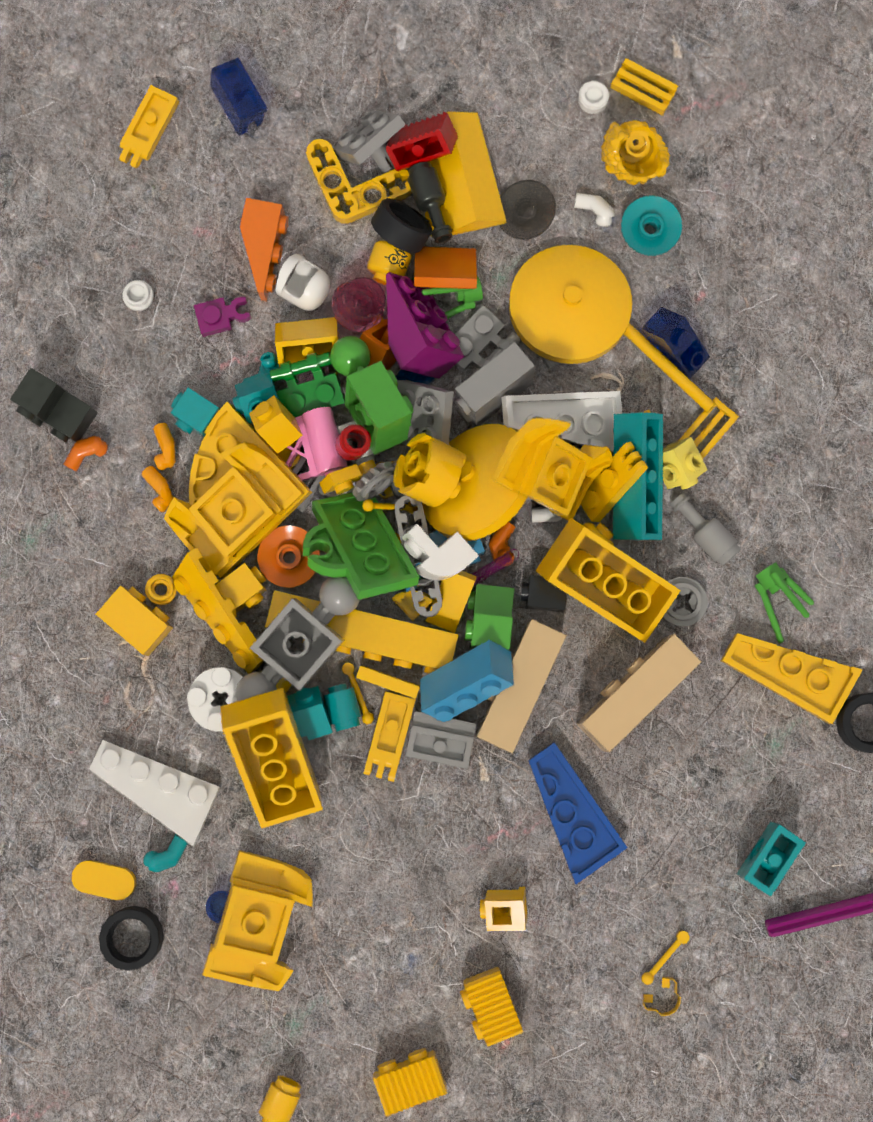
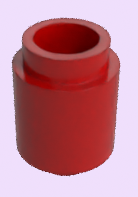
[335,424,371,461]

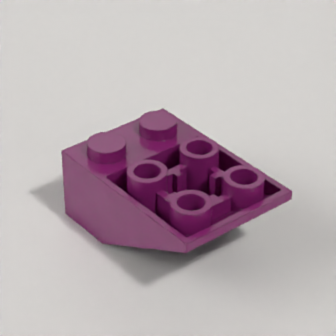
[386,272,465,379]

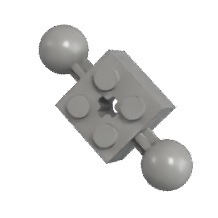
[235,577,360,701]

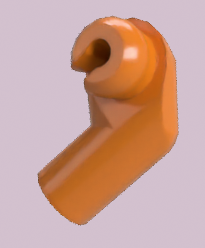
[63,436,108,471]
[489,522,516,566]

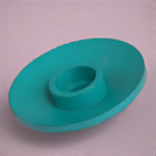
[621,196,682,256]

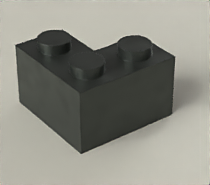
[10,367,98,443]

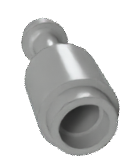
[670,492,741,566]

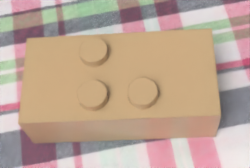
[475,619,567,754]
[576,634,701,752]

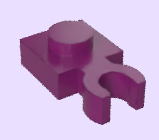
[194,297,252,337]

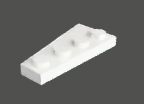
[501,391,622,452]

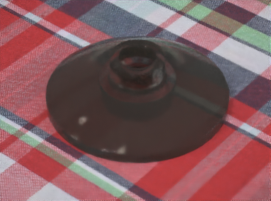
[499,180,556,240]

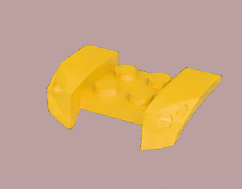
[492,418,613,521]
[164,442,304,576]
[202,850,313,991]

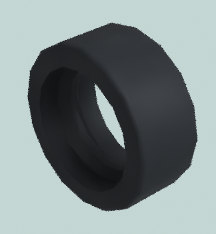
[371,198,432,253]
[836,693,873,753]
[99,906,164,971]

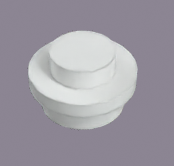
[122,280,154,311]

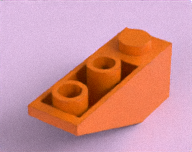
[240,198,289,301]

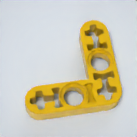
[306,139,412,224]

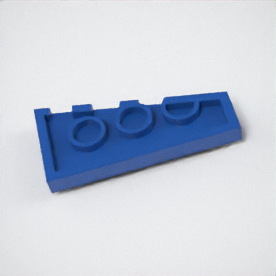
[528,742,628,884]

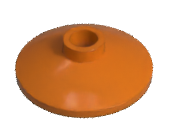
[257,525,320,588]

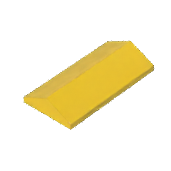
[428,111,506,236]

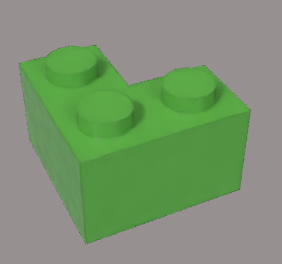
[464,584,514,650]

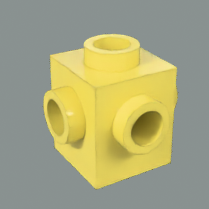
[663,437,707,490]

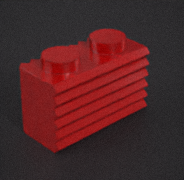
[386,111,458,171]

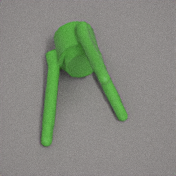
[410,276,483,319]
[755,562,814,643]

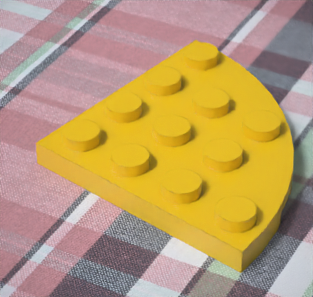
[189,402,312,578]

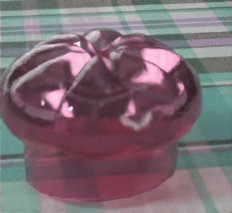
[331,277,386,333]

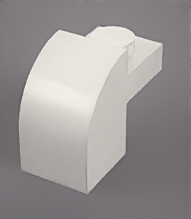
[401,524,479,580]

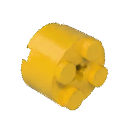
[393,433,466,507]

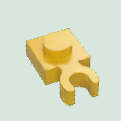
[319,459,376,495]

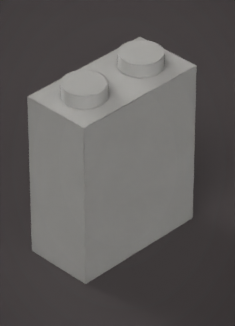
[455,342,535,427]

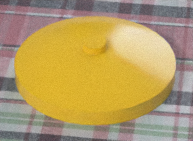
[509,245,632,364]
[422,424,527,541]

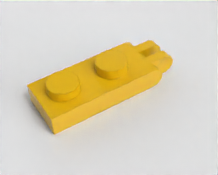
[119,85,180,169]

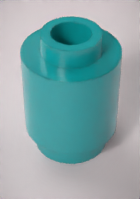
[323,683,362,732]

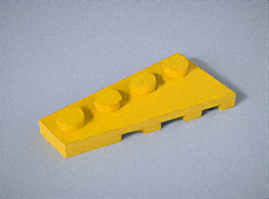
[172,547,264,674]
[720,633,862,724]

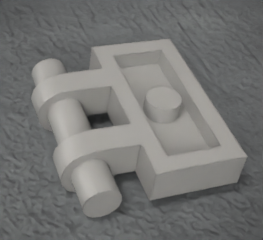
[455,305,521,376]

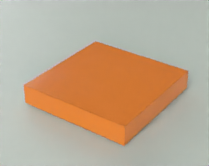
[414,247,477,289]

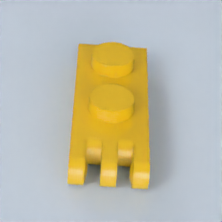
[580,442,648,522]
[363,691,416,782]

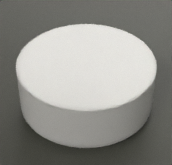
[578,81,609,114]

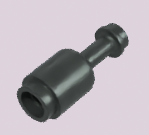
[408,162,453,244]

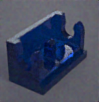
[210,57,268,136]

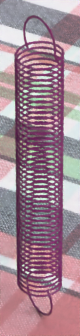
[472,549,519,587]

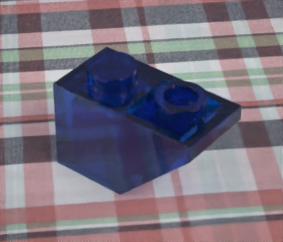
[641,307,710,379]

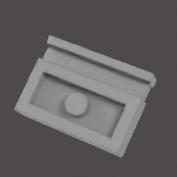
[406,711,477,769]

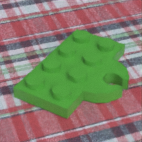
[302,492,419,600]

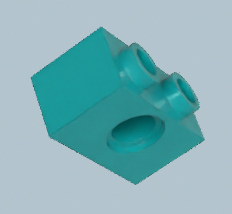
[736,821,806,897]

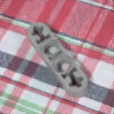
[395,495,442,617]

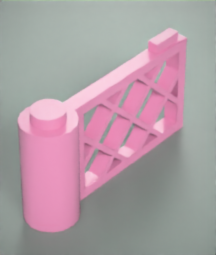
[271,407,348,482]

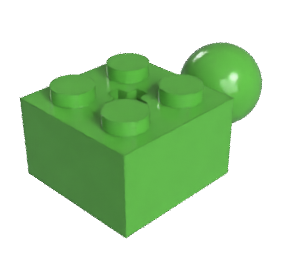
[330,336,413,455]

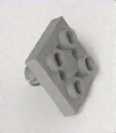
[333,110,406,173]
[397,380,454,445]

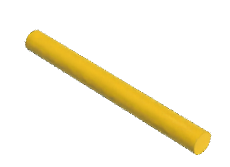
[624,323,716,413]

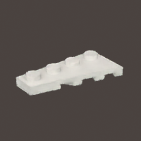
[89,740,220,847]

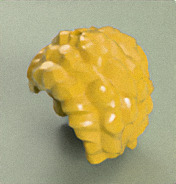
[601,120,670,185]

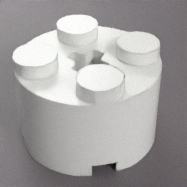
[187,667,245,732]

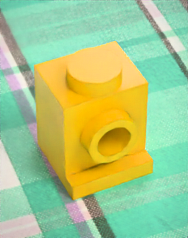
[480,887,528,931]

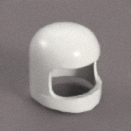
[276,254,330,311]

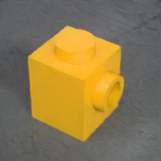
[249,395,303,454]
[215,563,267,613]

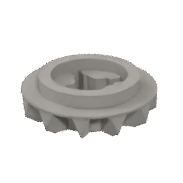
[352,461,395,501]
[663,577,708,627]

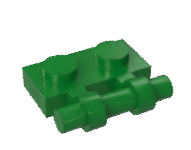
[270,352,345,417]

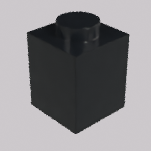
[521,575,567,612]

